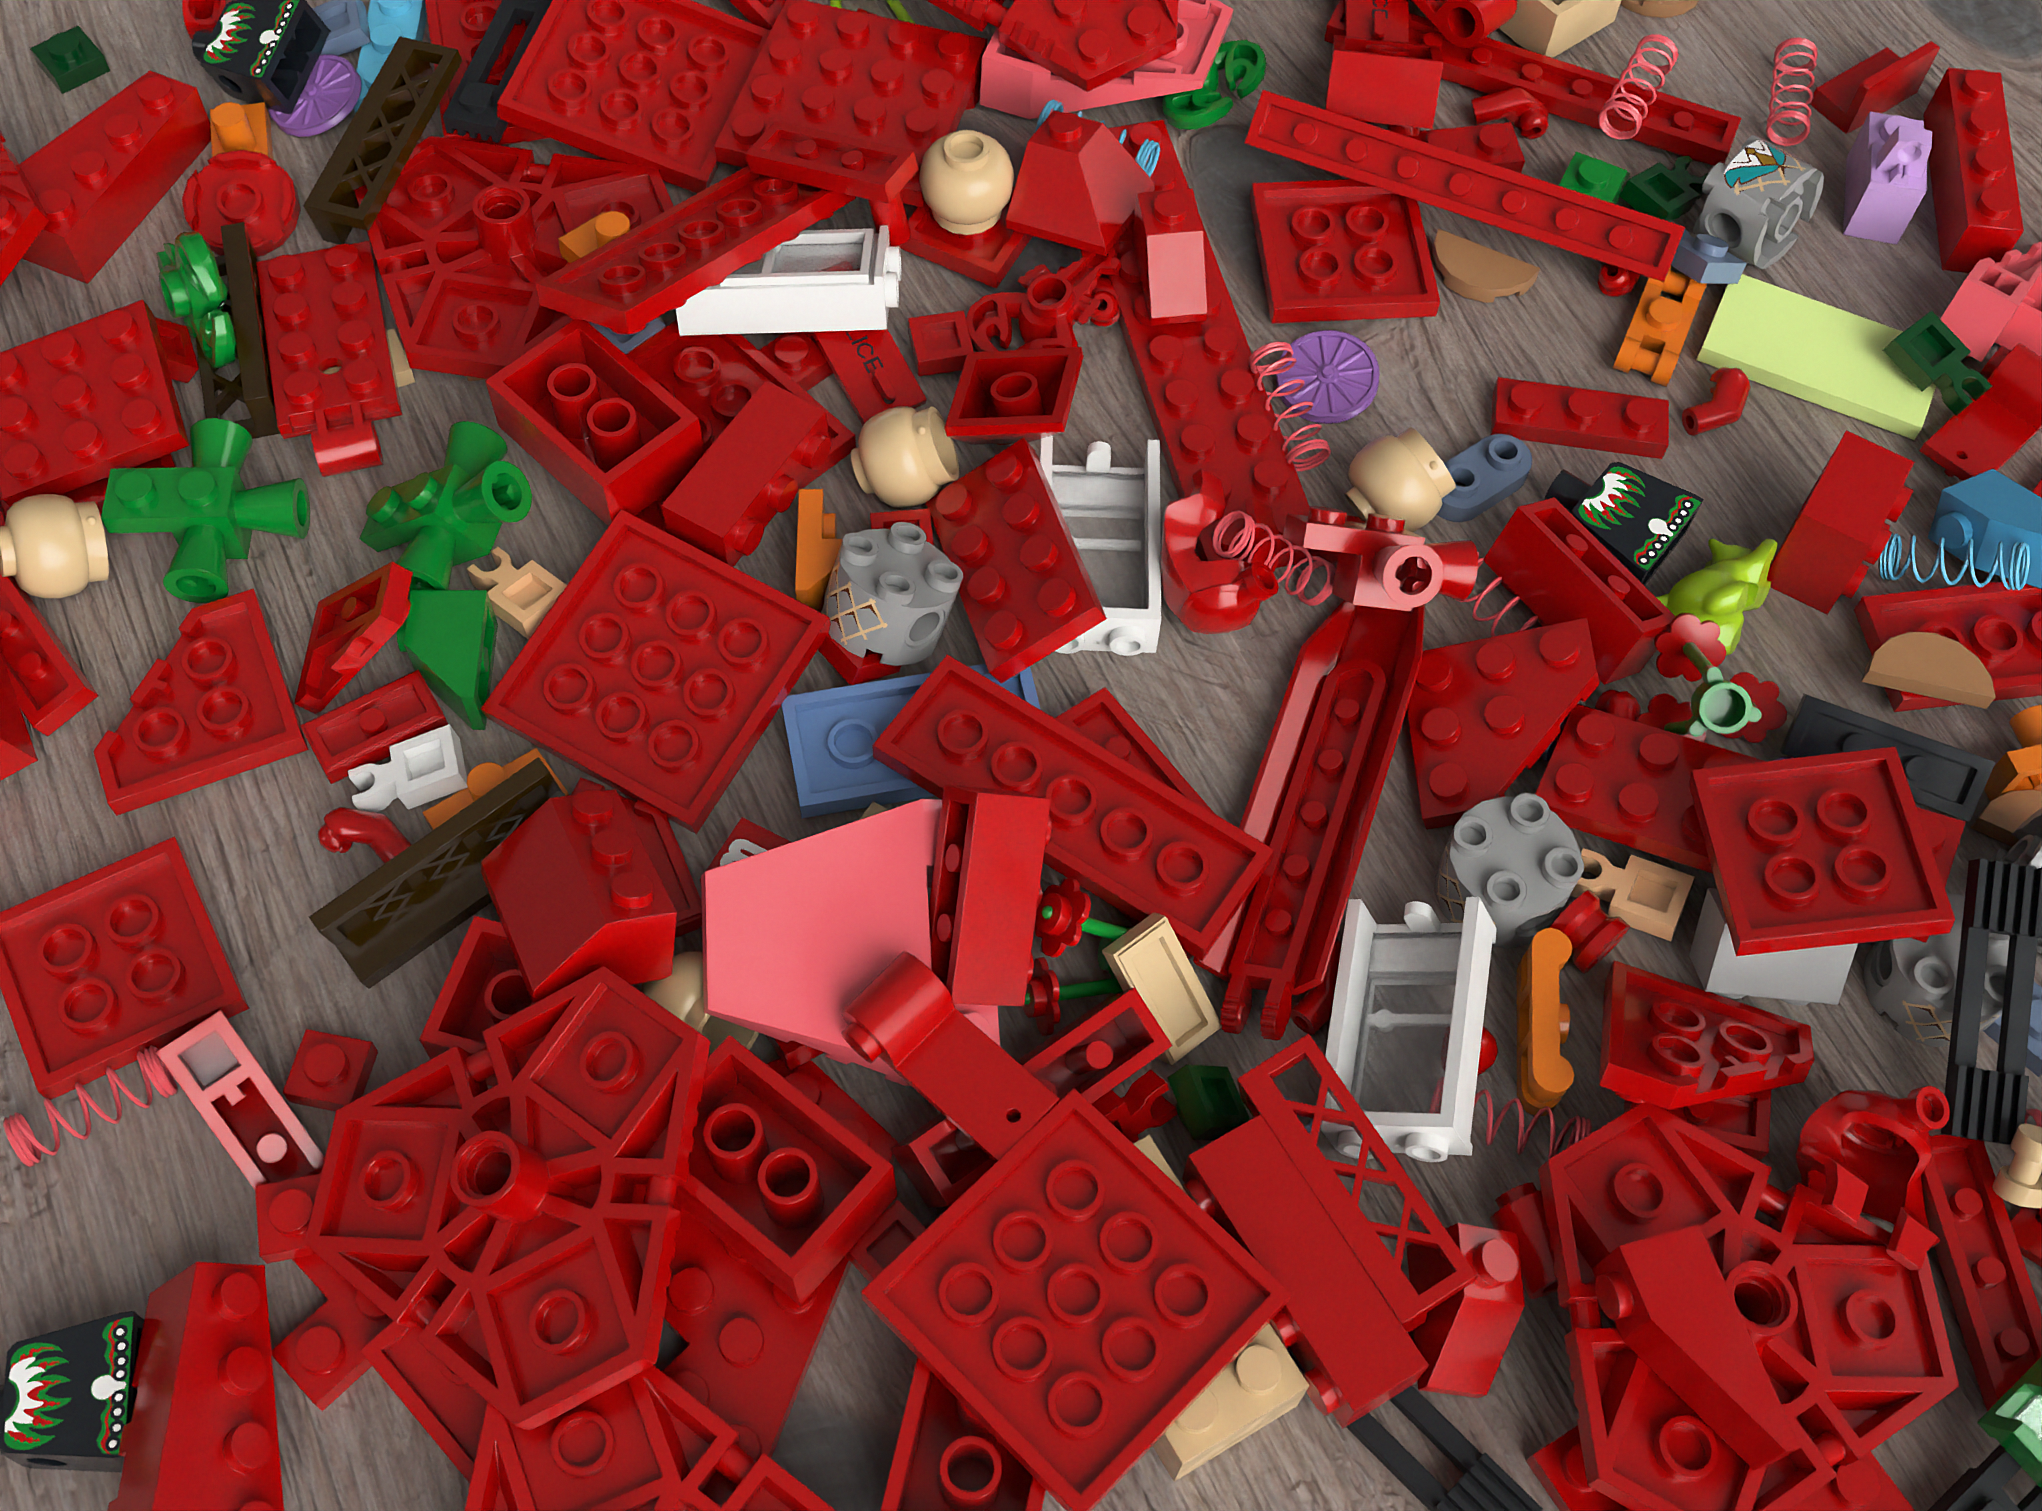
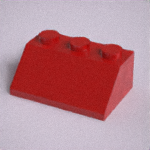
[481,789,677,1002]

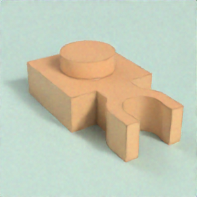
[467,546,567,640]
[1570,848,1695,941]

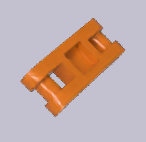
[1612,266,1707,387]
[1517,928,1574,1116]

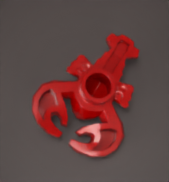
[966,249,1121,352]

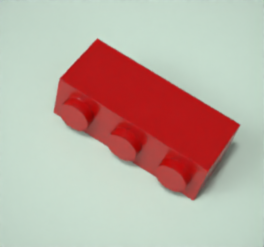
[661,380,831,567]
[1483,497,1676,685]
[929,784,1052,1006]

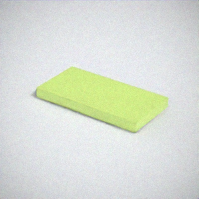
[1696,274,1936,440]

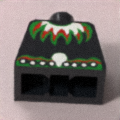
[192,0,331,114]
[1544,462,1704,586]
[0,1311,144,1473]

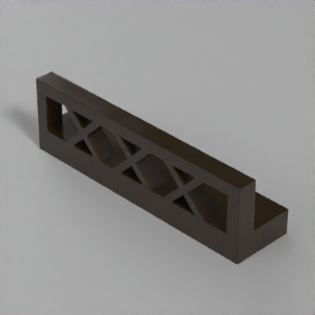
[303,36,463,244]
[196,222,280,439]
[309,757,565,989]

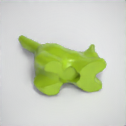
[1656,538,1778,656]

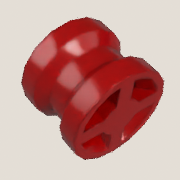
[1549,890,1630,974]

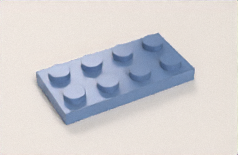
[781,664,1041,819]

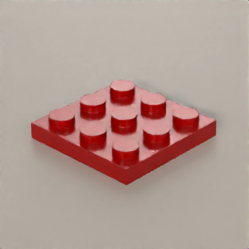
[1249,179,1441,324]
[0,299,190,507]
[1689,746,1956,956]
[0,836,250,1100]

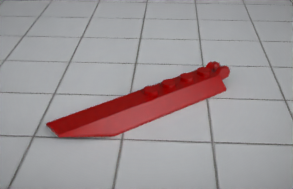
[1193,600,1426,1041]

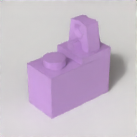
[1843,112,1932,245]

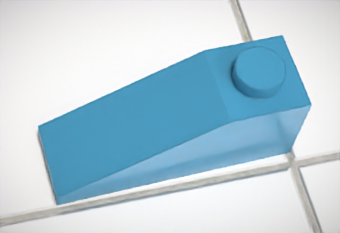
[1928,469,2042,589]

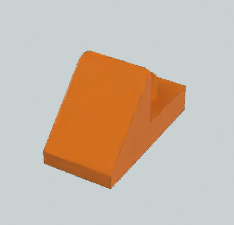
[795,489,842,613]

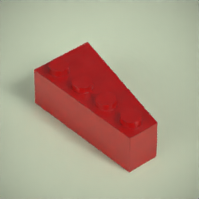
[19,71,211,284]
[108,1262,284,1511]

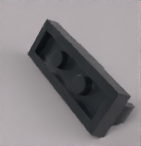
[1780,694,1996,821]

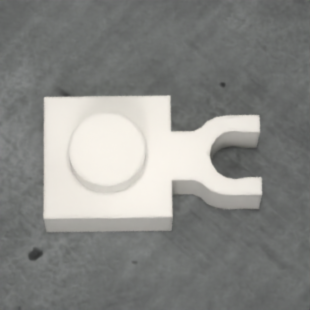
[348,724,468,812]

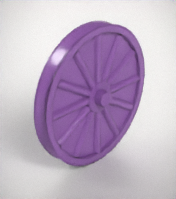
[268,55,361,137]
[1276,330,1380,424]

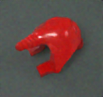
[1161,468,1282,634]
[1796,1086,1950,1270]

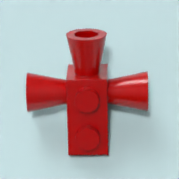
[1283,506,1478,611]

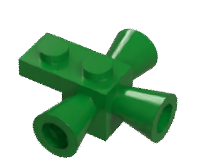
[101,418,310,603]
[359,421,532,599]

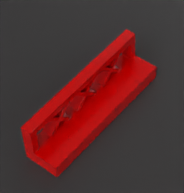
[1237,1033,1478,1333]

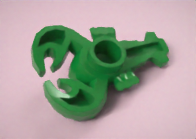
[1162,40,1266,130]
[156,231,237,368]

